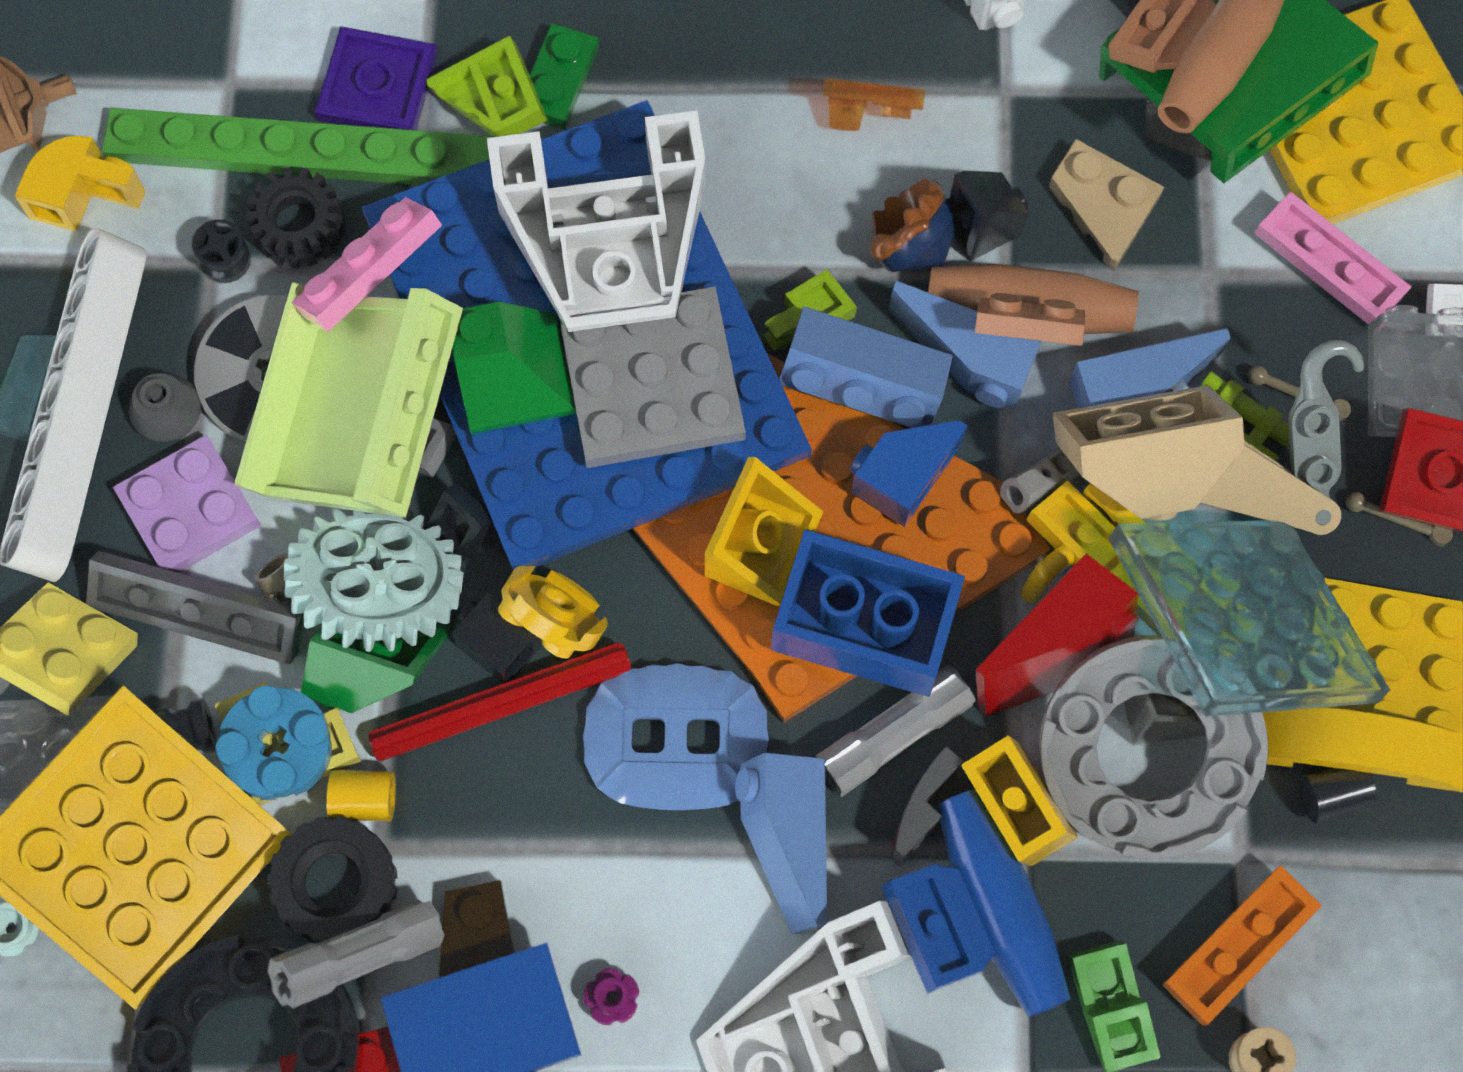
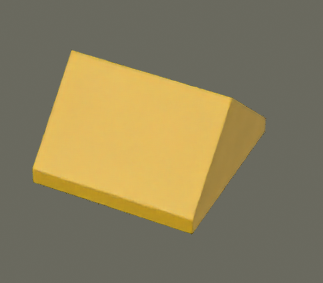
[705,457,824,606]

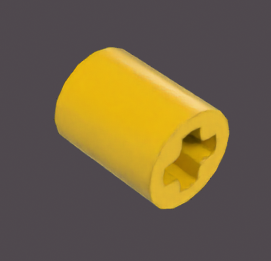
[326,769,396,822]

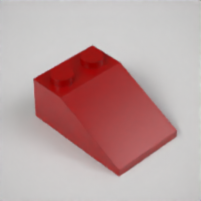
[976,553,1139,717]

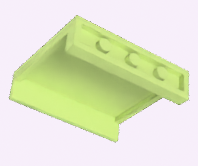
[234,283,463,517]

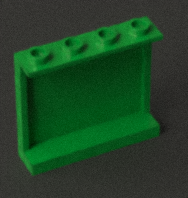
[1099,0,1378,184]

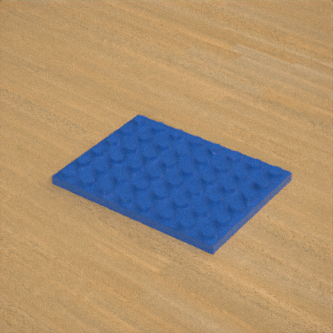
[362,100,812,570]

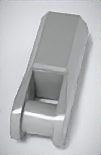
[1000,448,1082,513]

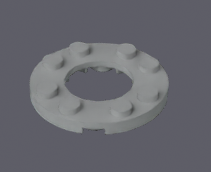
[1039,635,1268,859]

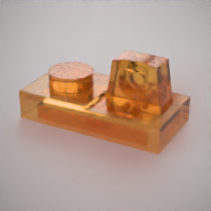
[823,78,925,131]

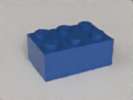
[771,529,965,697]

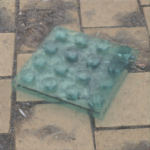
[1108,520,1391,717]

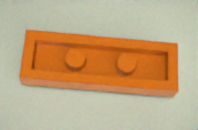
[1162,865,1322,1026]

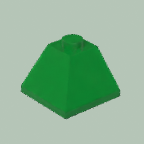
[452,301,576,434]
[301,622,451,713]

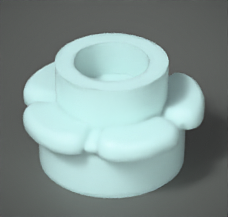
[0,902,39,957]

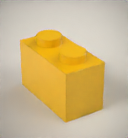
[961,735,1079,867]

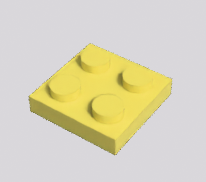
[0,582,138,716]

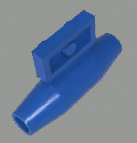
[881,789,1070,1017]

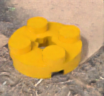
[498,566,608,659]

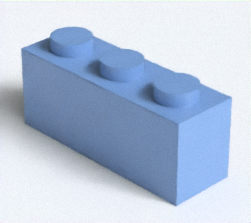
[779,306,953,428]

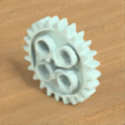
[284,508,464,652]

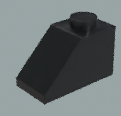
[949,170,1029,262]

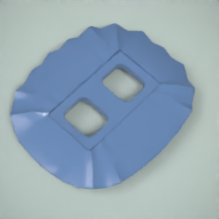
[583,663,769,810]

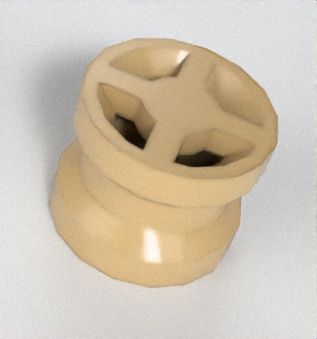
[1229,1027,1296,1072]

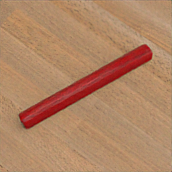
[368,643,631,762]

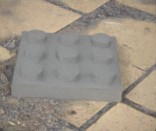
[559,287,746,468]

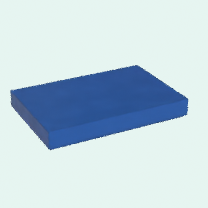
[380,942,582,1072]

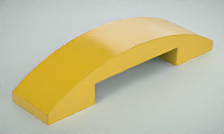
[1259,704,1463,792]

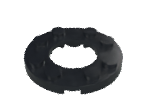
[127,935,360,1072]

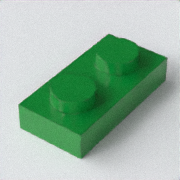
[530,23,599,130]

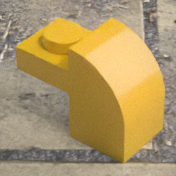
[14,136,146,231]

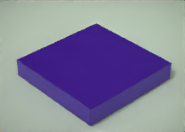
[315,26,438,130]

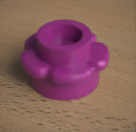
[583,968,640,1025]

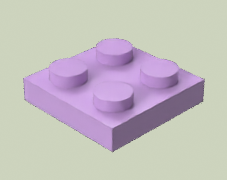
[113,435,261,573]

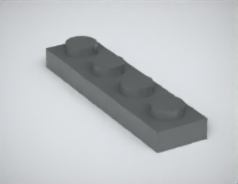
[86,551,303,665]

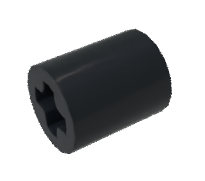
[1299,767,1377,823]

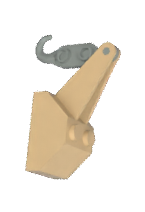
[1053,340,1364,535]

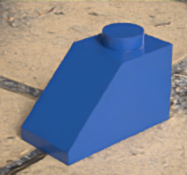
[850,420,968,527]

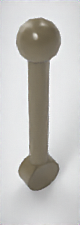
[1247,365,1351,422]
[1345,492,1453,547]

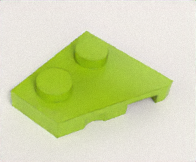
[426,36,547,137]

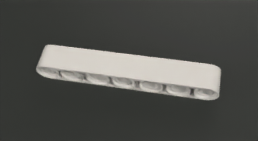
[0,228,146,582]

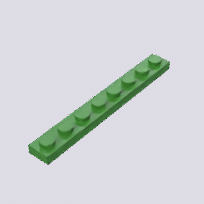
[102,107,493,185]

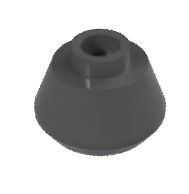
[129,373,201,442]

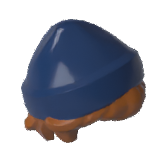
[869,177,955,272]

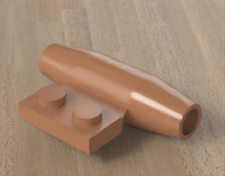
[1109,0,1285,133]
[928,264,1139,346]

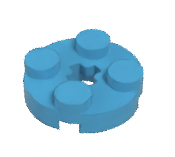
[216,686,332,800]

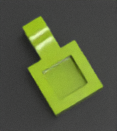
[763,269,857,353]

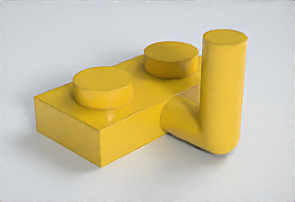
[1020,480,1144,603]

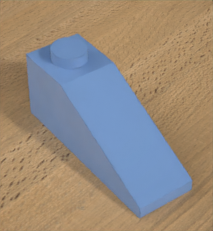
[889,281,1041,410]
[1069,328,1231,408]
[735,753,827,934]

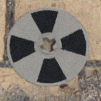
[194,294,288,444]

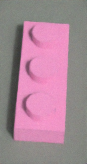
[1254,191,1411,329]
[292,197,442,332]

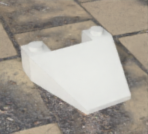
[487,110,705,332]
[696,901,963,1072]

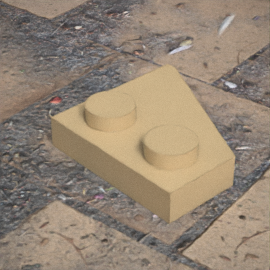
[1049,139,1164,271]

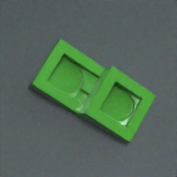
[1067,940,1161,1072]

